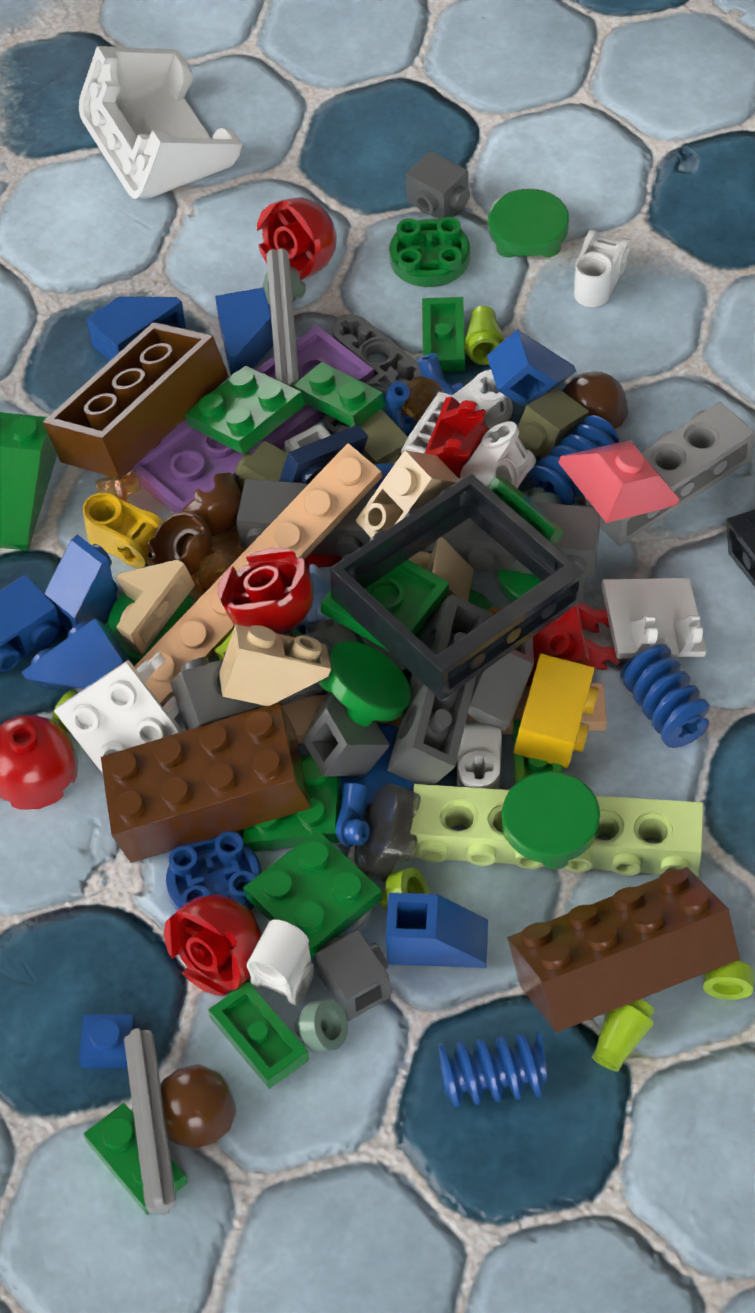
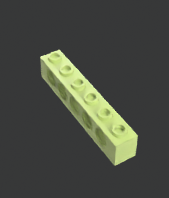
[409,784,703,877]

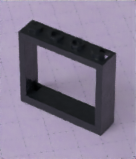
[330,474,585,701]

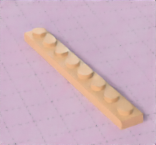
[134,444,382,707]

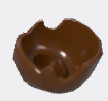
[563,371,628,429]
[182,472,242,537]
[147,511,212,576]
[160,1064,236,1148]

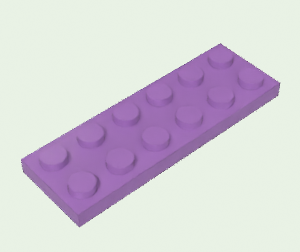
[128,325,374,513]

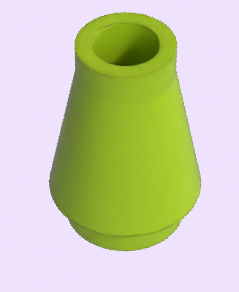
[464,306,505,365]
[592,999,655,1071]

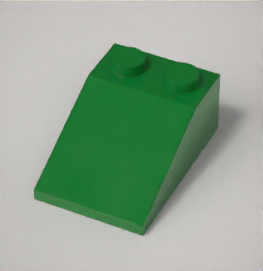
[0,412,57,551]

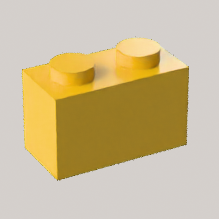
[513,653,599,768]

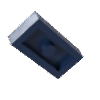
[279,424,369,484]

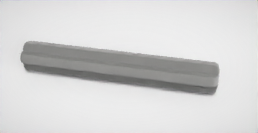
[266,248,299,387]
[124,1028,177,1214]

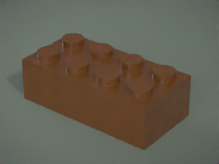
[43,322,229,479]
[101,702,311,863]
[507,867,740,1033]

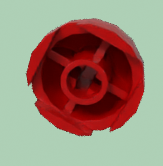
[257,197,337,281]
[217,548,314,635]
[0,715,78,810]
[164,894,261,996]

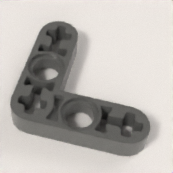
[323,314,425,435]

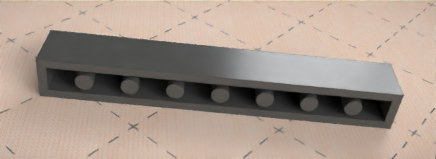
[237,479,600,578]

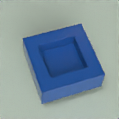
[79,1014,135,1069]

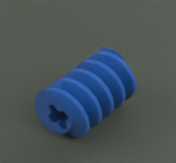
[528,415,619,505]
[620,644,710,748]
[438,1031,547,1108]

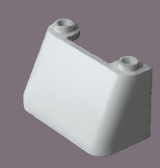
[79,46,242,199]

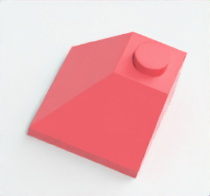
[558,440,680,523]

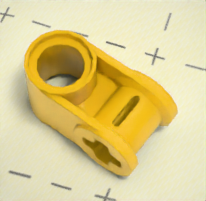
[83,492,163,568]

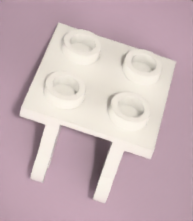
[601,578,707,659]
[54,652,183,774]

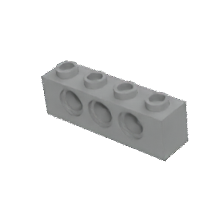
[586,401,755,547]

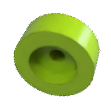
[380,867,430,910]
[703,951,754,1000]

